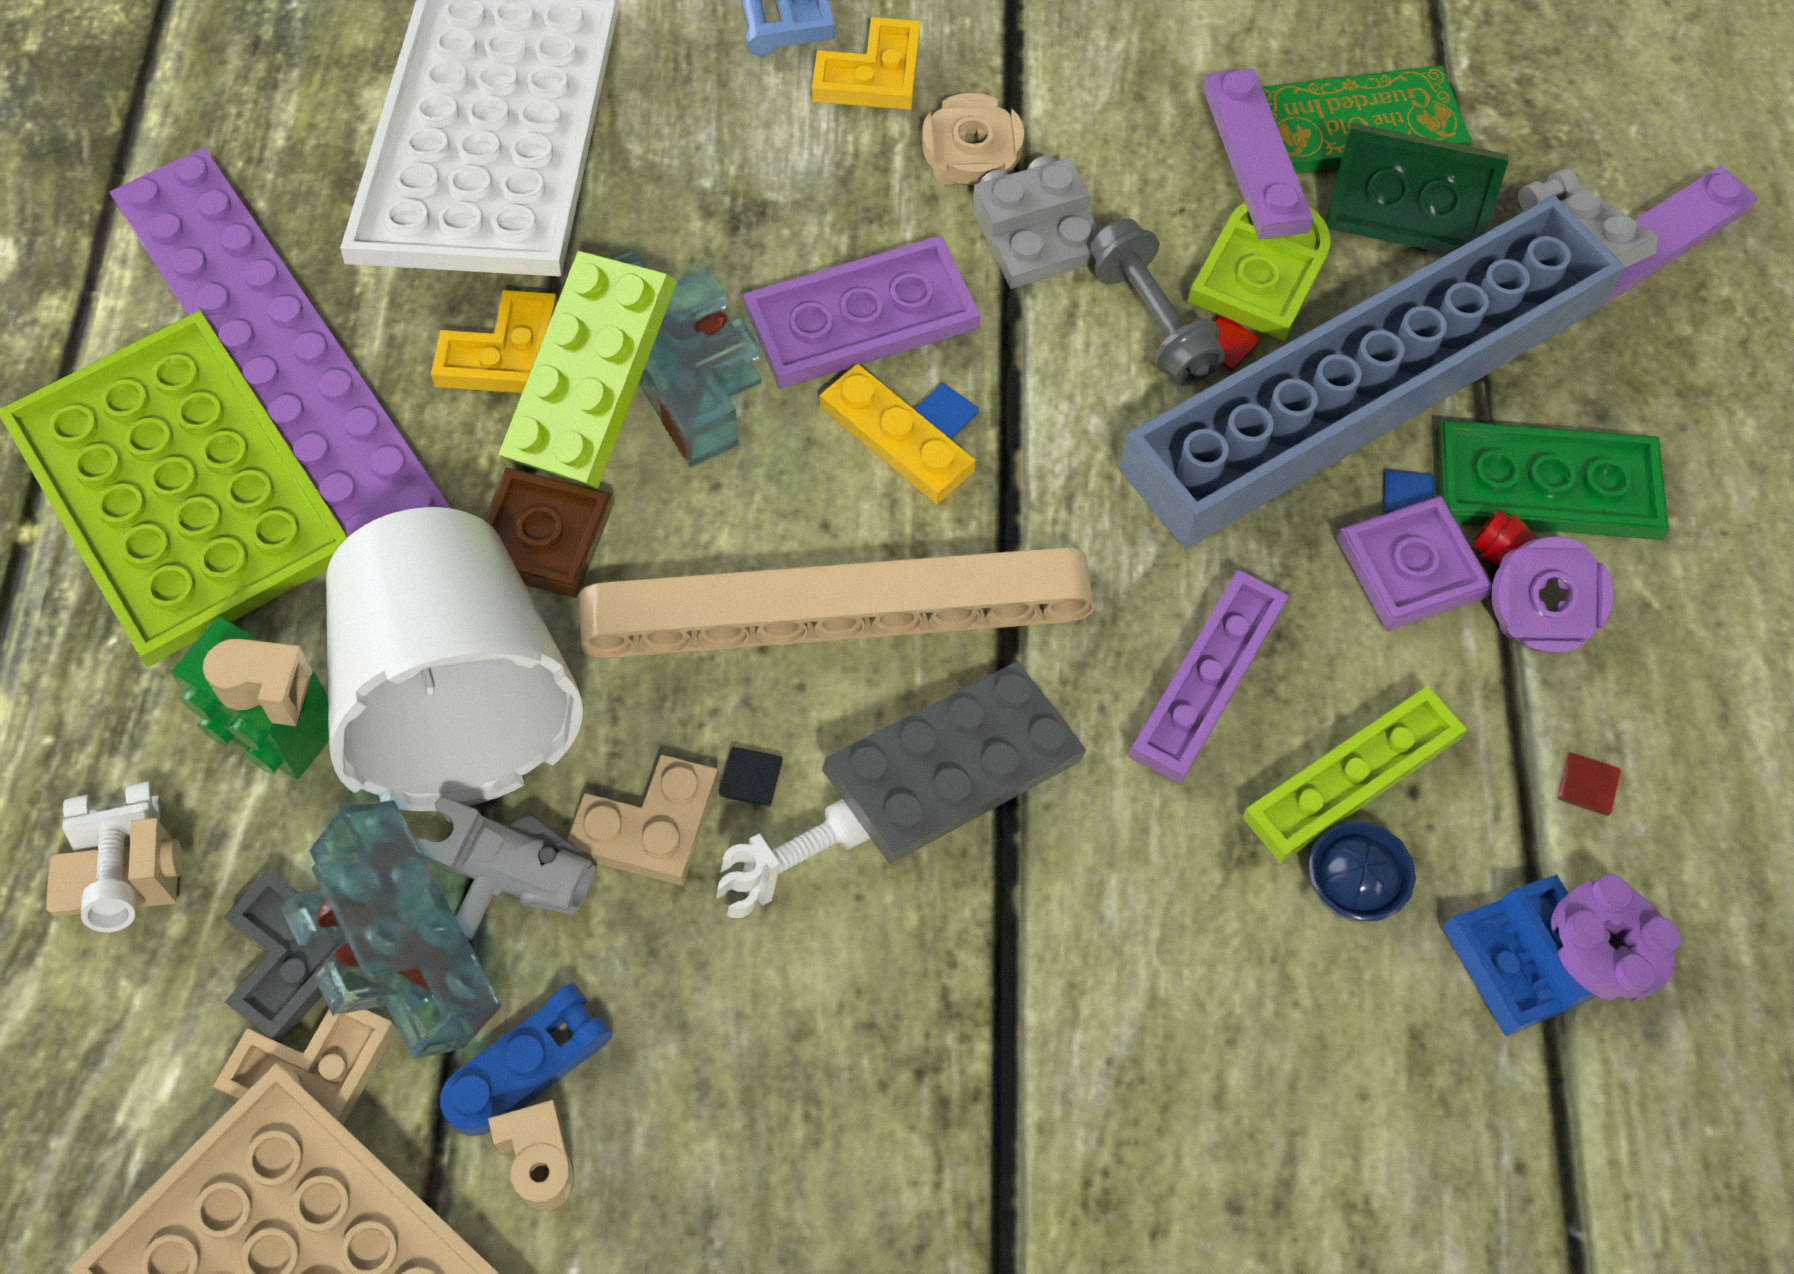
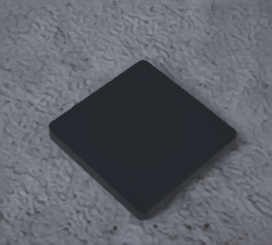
[719,747,783,807]

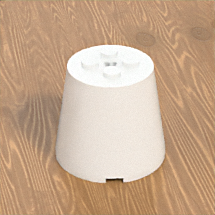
[326,507,583,811]

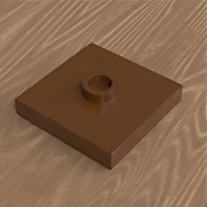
[484,467,614,598]

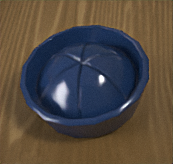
[1309,821,1416,922]

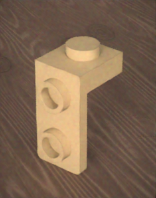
[46,818,183,917]

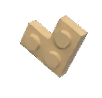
[567,754,719,886]
[213,996,397,1125]

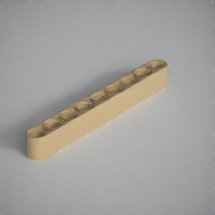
[579,548,1095,658]

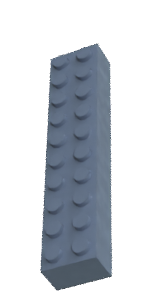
[1119,195,1625,550]

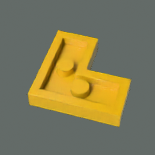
[812,17,920,110]
[431,290,558,393]

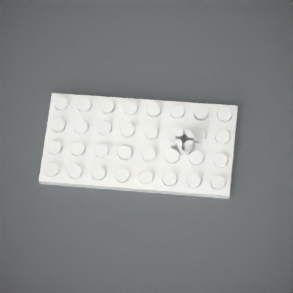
[340,0,620,276]

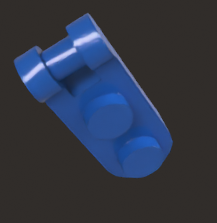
[440,983,613,1136]

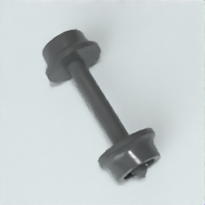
[1090,218,1225,386]

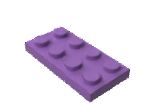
[743,235,981,389]

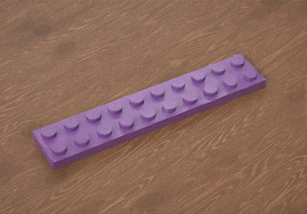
[109,147,451,537]

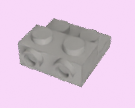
[972,156,1100,289]

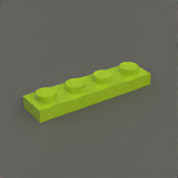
[1242,686,1467,864]

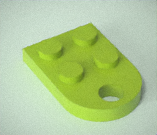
[1187,202,1331,341]

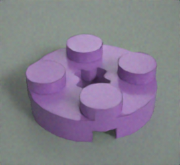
[1491,537,1613,653]
[1551,874,1681,1002]

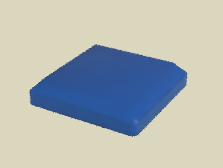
[914,383,979,440]
[1383,469,1435,514]

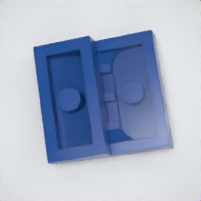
[1442,874,1597,1036]

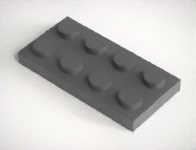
[822,662,1086,865]

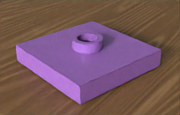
[1337,496,1492,632]

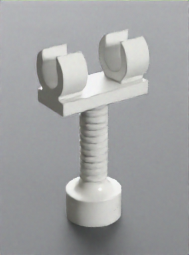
[62,781,161,932]
[716,799,871,918]

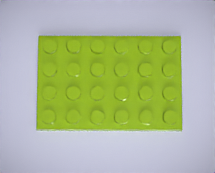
[0,310,348,667]

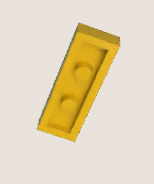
[819,363,976,505]

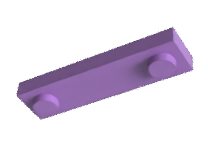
[1203,68,1313,239]
[1606,165,1758,304]
[1129,570,1289,785]

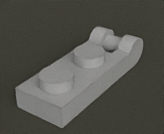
[1518,168,1658,268]

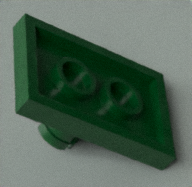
[1325,123,1509,254]

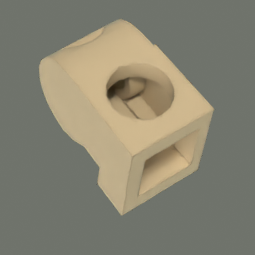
[203,639,312,726]
[488,1100,574,1211]

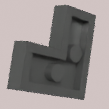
[224,870,365,1043]

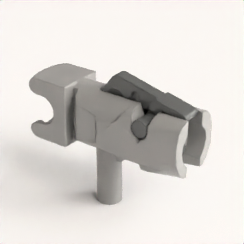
[414,797,597,940]

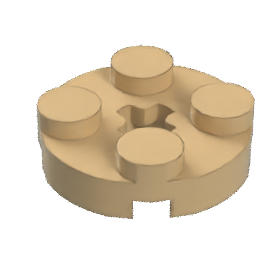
[922,93,1024,185]

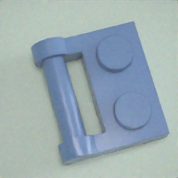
[742,0,835,56]

